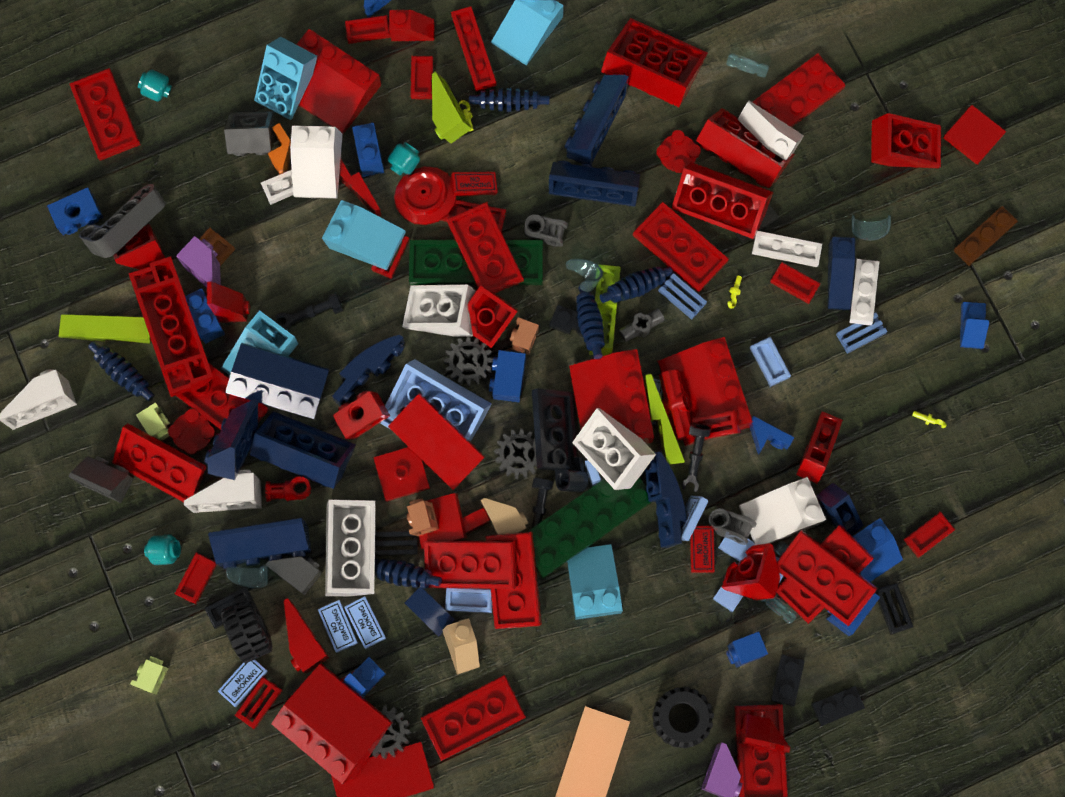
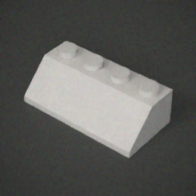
[325,500,375,596]

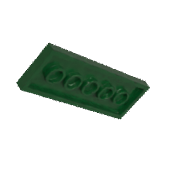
[409,240,543,285]
[528,477,652,578]

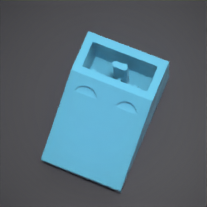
[254,37,317,120]
[221,310,298,376]

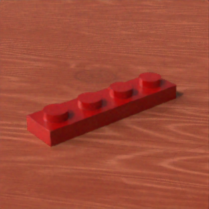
[451,6,496,92]

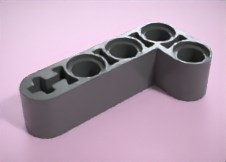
[79,184,166,258]

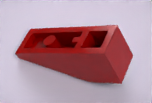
[207,281,250,323]
[796,411,843,484]
[284,598,329,674]

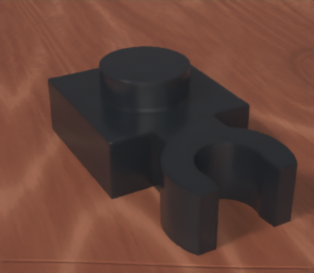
[549,305,583,337]

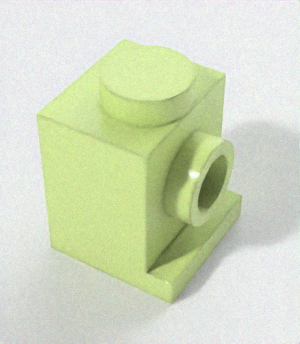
[136,403,170,441]
[130,656,168,694]

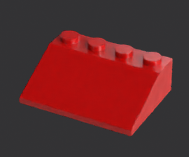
[601,18,708,107]
[296,29,381,135]
[658,337,753,446]
[569,349,654,444]
[271,663,393,784]

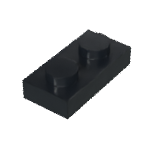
[770,654,805,707]
[811,686,865,727]

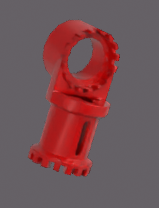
[265,476,311,502]

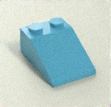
[491,0,563,66]
[322,200,406,270]
[567,544,623,620]

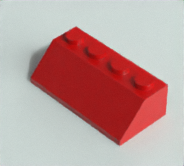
[696,108,795,188]
[671,162,773,239]

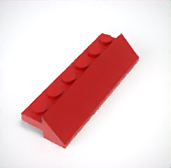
[128,256,213,397]

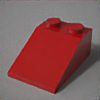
[871,113,941,168]

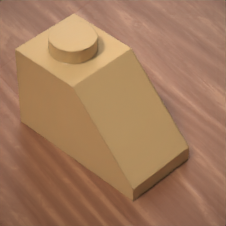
[481,498,529,534]
[442,618,480,675]

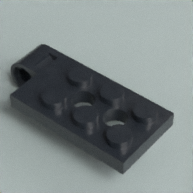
[532,388,588,492]

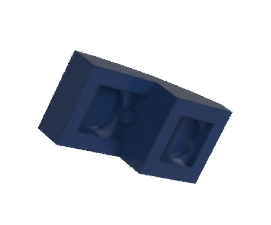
[405,586,455,637]

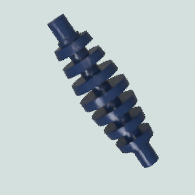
[469,88,549,112]
[600,266,673,303]
[576,284,605,359]
[88,341,155,401]
[375,558,442,589]

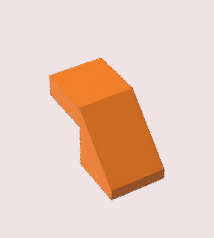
[268,123,291,175]

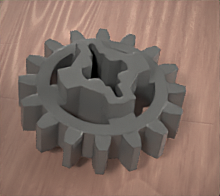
[444,337,493,387]
[494,429,537,479]
[373,706,411,759]

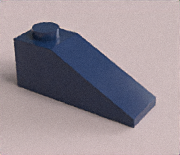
[828,237,855,310]

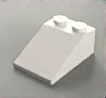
[290,126,342,199]
[402,285,476,337]
[0,369,77,430]
[572,408,656,490]
[184,470,262,513]
[739,477,826,545]

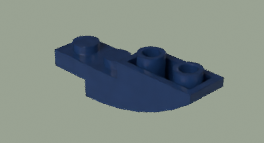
[332,335,405,406]
[645,452,687,548]

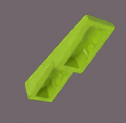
[589,265,621,356]
[59,314,151,344]
[643,374,685,465]

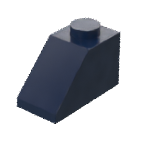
[816,483,864,535]

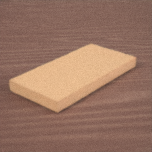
[555,706,630,797]

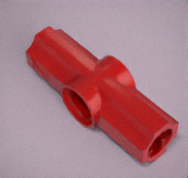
[659,369,693,441]

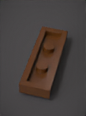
[954,206,1018,266]

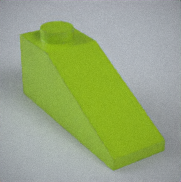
[432,72,472,144]

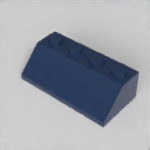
[565,75,629,165]
[549,161,640,207]
[225,343,329,419]
[250,411,356,489]
[208,518,311,569]

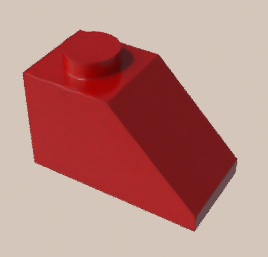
[389,10,434,41]

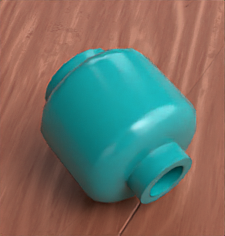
[138,69,172,102]
[388,142,421,176]
[144,534,181,565]

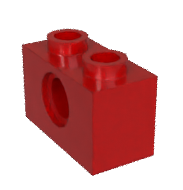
[333,391,390,440]

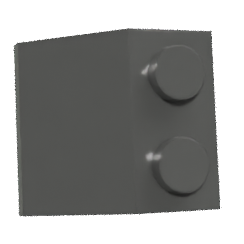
[224,111,274,156]
[68,456,133,503]

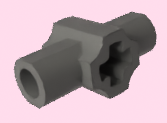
[619,308,665,342]

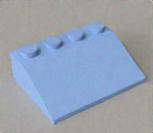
[380,359,492,442]

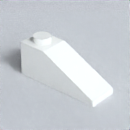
[738,101,804,161]

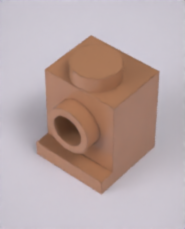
[510,317,539,355]
[407,499,439,536]

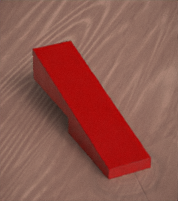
[339,159,382,217]

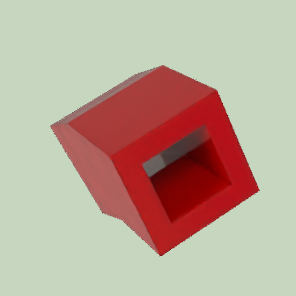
[463,508,490,534]

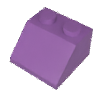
[176,236,221,287]
[701,743,743,797]

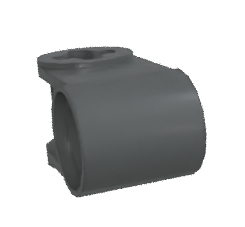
[524,215,568,247]
[709,508,757,545]

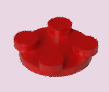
[656,130,701,173]
[168,409,215,455]

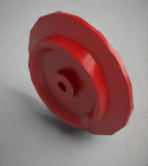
[394,166,456,225]

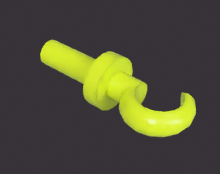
[459,100,474,132]
[727,276,742,309]
[912,411,947,428]

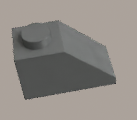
[266,557,322,595]

